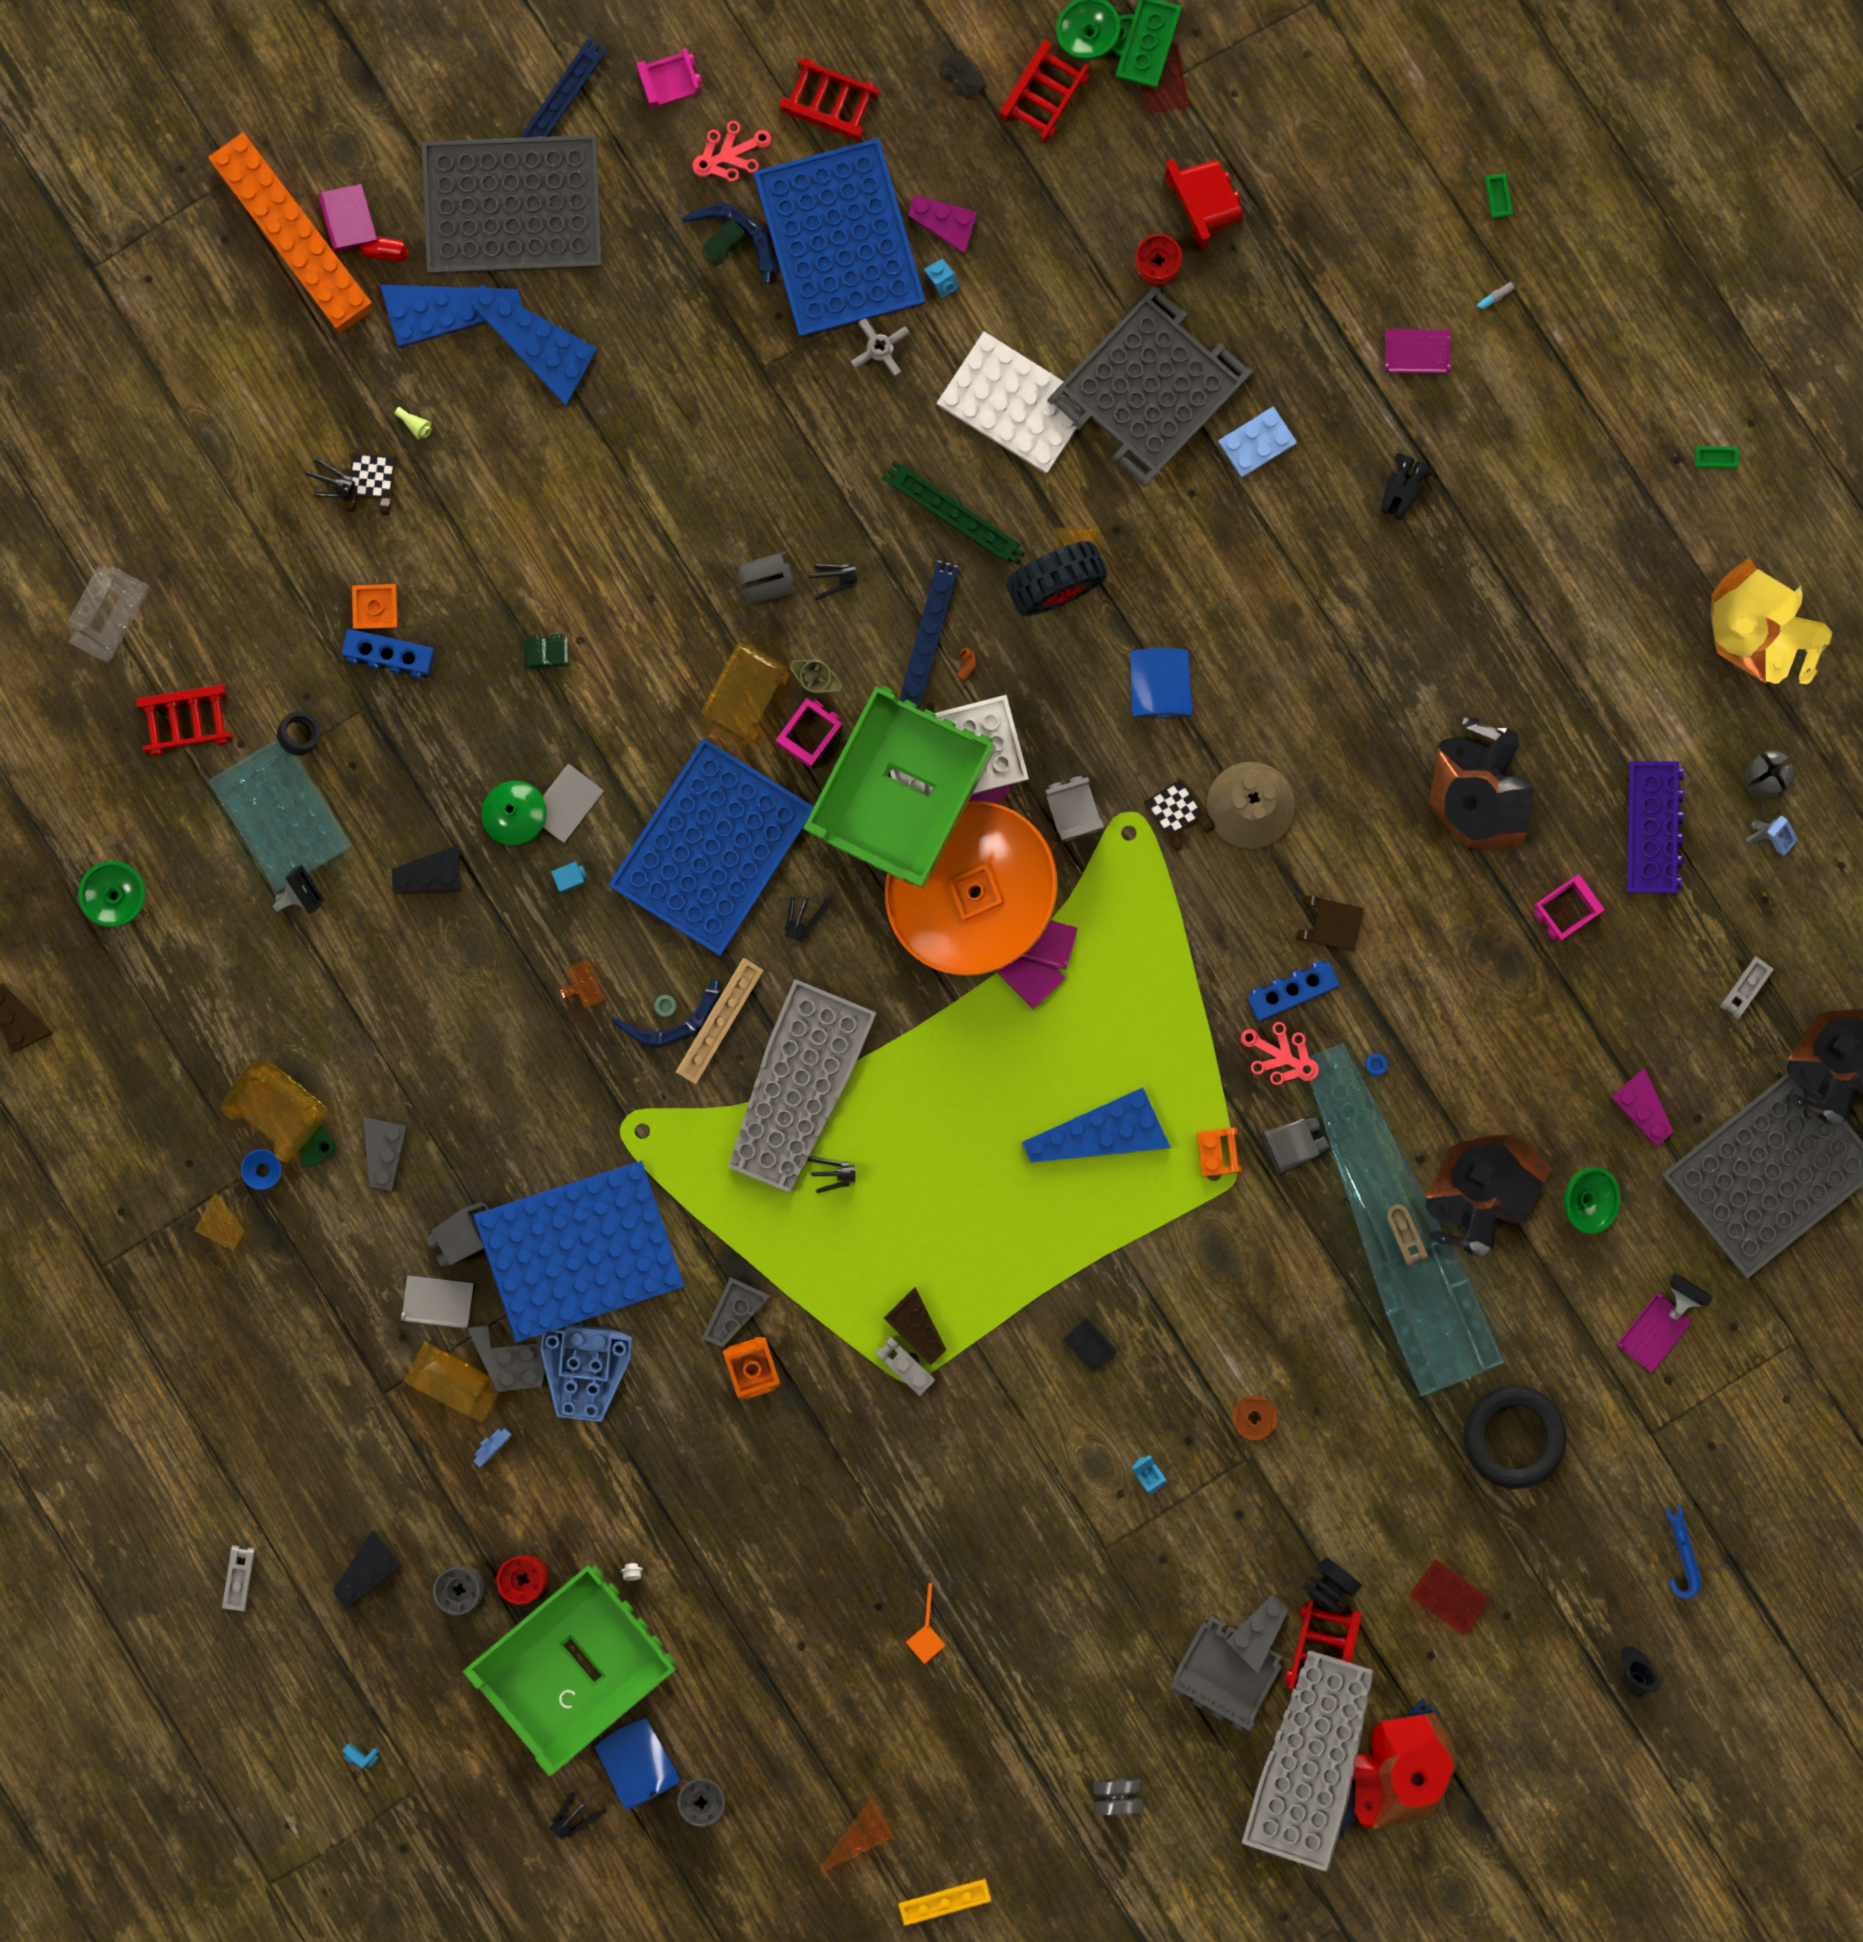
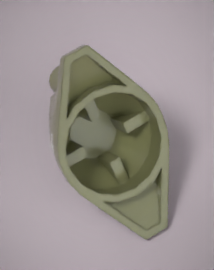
[789,659,842,693]

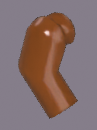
[956,648,977,682]

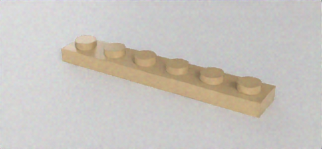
[676,958,763,1084]

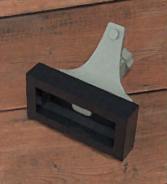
[273,864,325,914]
[1669,1272,1713,1320]

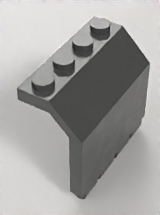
[1169,1616,1282,1732]

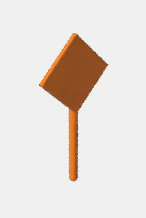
[906,1583,946,1664]

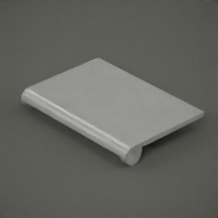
[543,764,604,843]
[401,1275,474,1329]

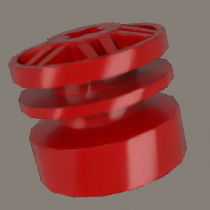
[1136,234,1182,286]
[496,1555,549,1604]

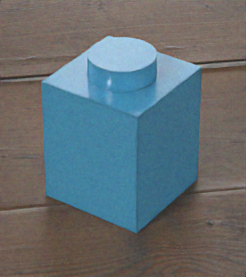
[551,861,587,894]

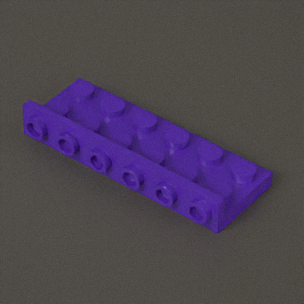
[1627,761,1684,895]

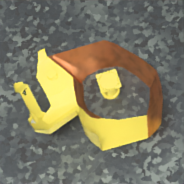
[1711,557,1832,684]

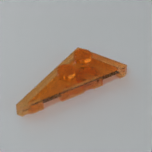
[820,1797,893,1873]

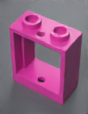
[776,698,843,769]
[1533,874,1605,942]

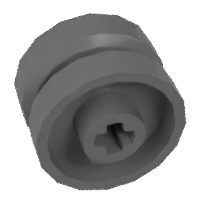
[1092,1777,1144,1815]

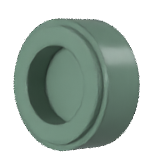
[654,995,677,1018]

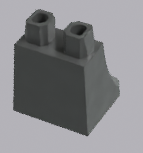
[1261,1118,1329,1176]
[426,1202,489,1267]

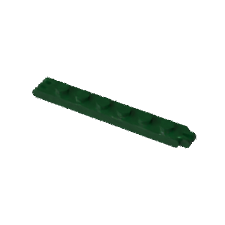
[882,461,1025,565]

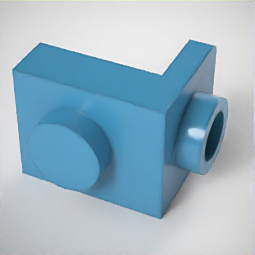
[924,258,959,298]
[1131,1455,1168,1496]
[342,1743,379,1769]

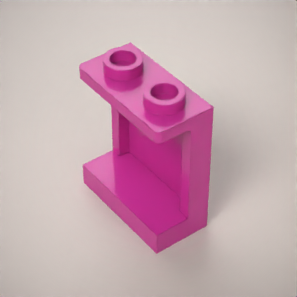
[636,48,703,109]

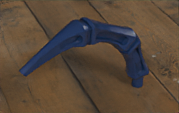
[681,203,776,284]
[612,979,722,1048]

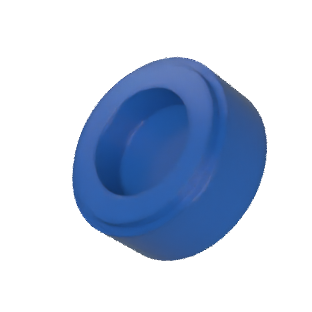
[1365,1054,1388,1076]

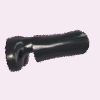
[1380,453,1434,521]

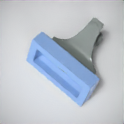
[1746,816,1798,856]

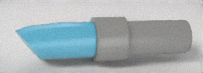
[1477,282,1515,309]

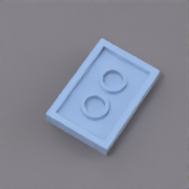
[1218,406,1297,479]

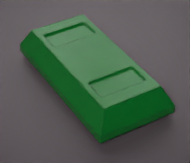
[1484,173,1513,219]
[1695,446,1739,468]

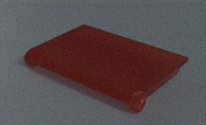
[1140,43,1189,114]

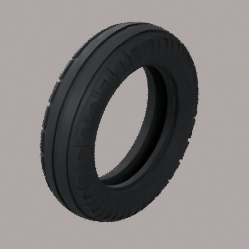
[1464,1385,1567,1489]

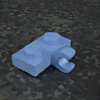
[473,1428,512,1468]

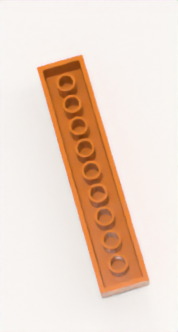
[208,132,374,334]

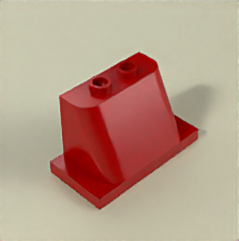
[1163,159,1244,251]

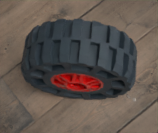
[1006,541,1107,616]

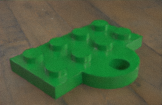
[1111,0,1182,89]

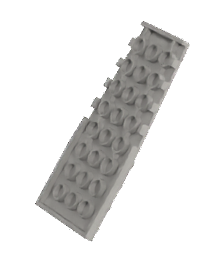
[728,979,877,1193]
[1242,1651,1374,1872]

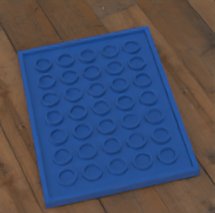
[753,138,925,338]
[608,738,814,956]
[473,1160,685,1343]

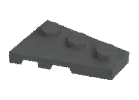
[363,1117,407,1192]
[702,1277,771,1348]
[1225,1594,1288,1675]

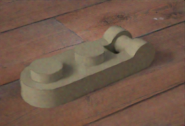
[1387,1205,1429,1268]

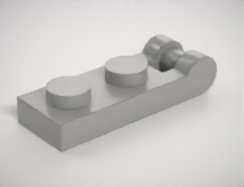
[1719,956,1774,1020]
[875,1337,935,1396]
[222,1545,255,1611]

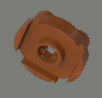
[1232,1395,1277,1440]

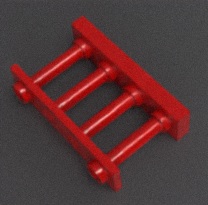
[999,40,1090,144]
[779,58,879,142]
[136,685,234,756]
[1284,1600,1362,1689]

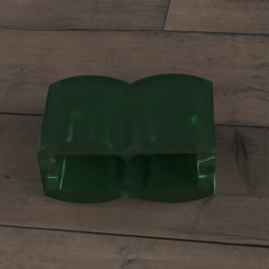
[702,220,745,267]
[523,634,570,669]

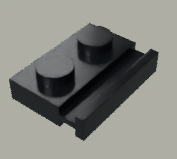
[1063,1318,1117,1373]

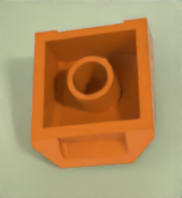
[723,1337,781,1399]

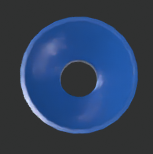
[241,1149,282,1190]

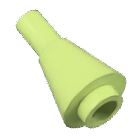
[394,407,432,440]

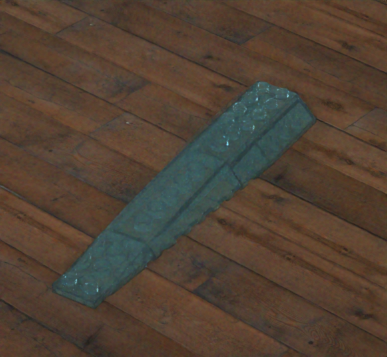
[1305,1042,1504,1397]

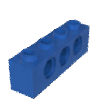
[341,629,435,679]
[1247,960,1340,1023]

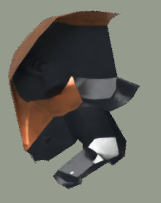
[1428,716,1534,850]
[1786,1009,1863,1126]
[1426,1135,1553,1257]

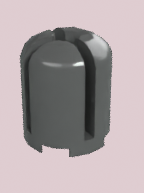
[737,551,797,605]
[1743,750,1795,800]

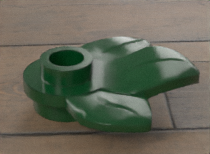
[292,1122,336,1167]

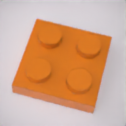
[352,584,398,630]

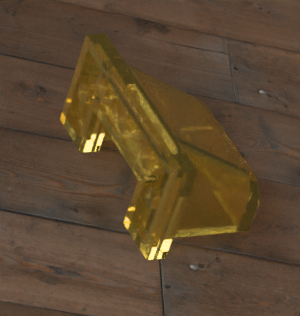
[404,1342,499,1423]

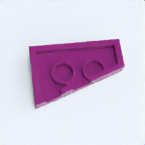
[908,195,977,255]
[1611,1068,1673,1147]

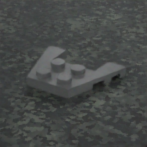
[468,1326,545,1393]

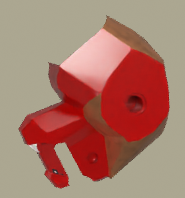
[1352,1712,1457,1829]

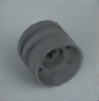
[433,1565,485,1615]
[678,1778,725,1827]

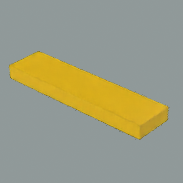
[898,1879,991,1926]

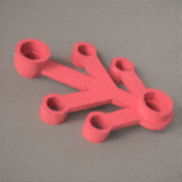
[693,121,771,183]
[1241,1022,1319,1085]

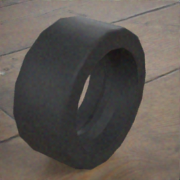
[277,711,321,756]

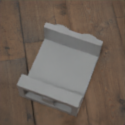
[1045,776,1104,843]

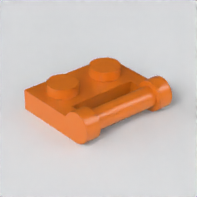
[1197,1128,1242,1177]

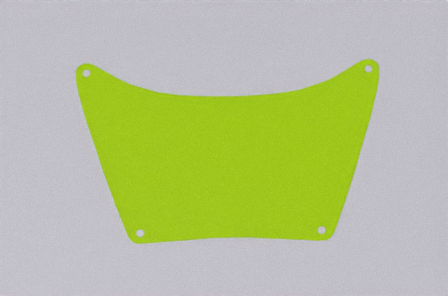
[620,812,1238,1382]

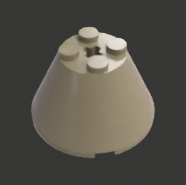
[1207,762,1295,849]

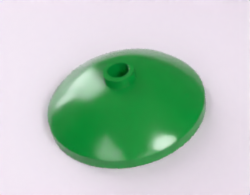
[1056,0,1121,60]
[481,781,547,846]
[78,861,146,927]
[1564,1167,1621,1234]

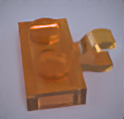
[560,959,605,1009]

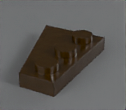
[0,983,53,1053]
[884,1287,946,1366]

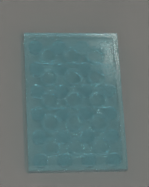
[208,739,353,893]

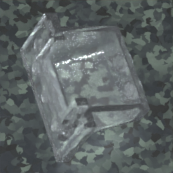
[66,566,150,664]

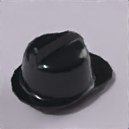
[1620,1646,1660,1698]

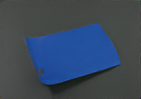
[1130,648,1192,719]
[594,1718,680,1810]

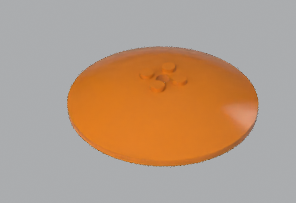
[885,801,1058,976]

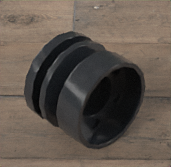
[1302,1557,1363,1616]

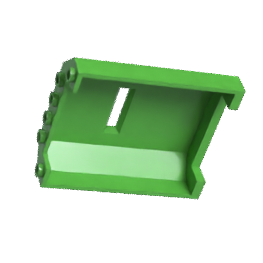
[803,686,996,889]
[463,1565,676,1777]

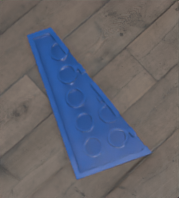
[380,285,523,348]
[471,285,597,406]
[1022,1087,1171,1163]

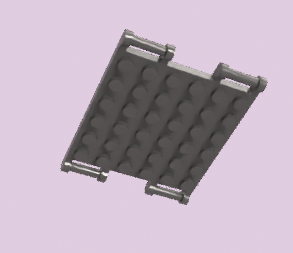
[1047,285,1254,488]

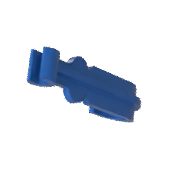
[1667,1504,1702,1599]

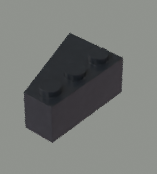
[392,845,461,894]
[332,1531,402,1608]

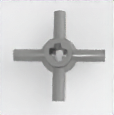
[850,318,910,377]

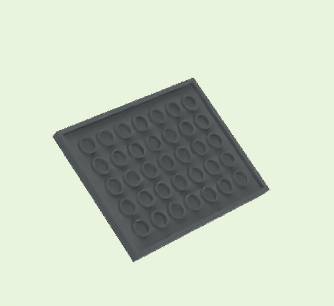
[422,135,602,274]
[1661,1073,1863,1279]

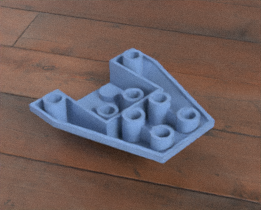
[541,1324,632,1422]

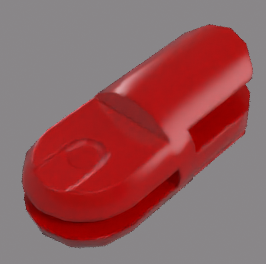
[360,236,408,262]

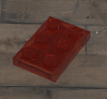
[1409,1559,1490,1636]

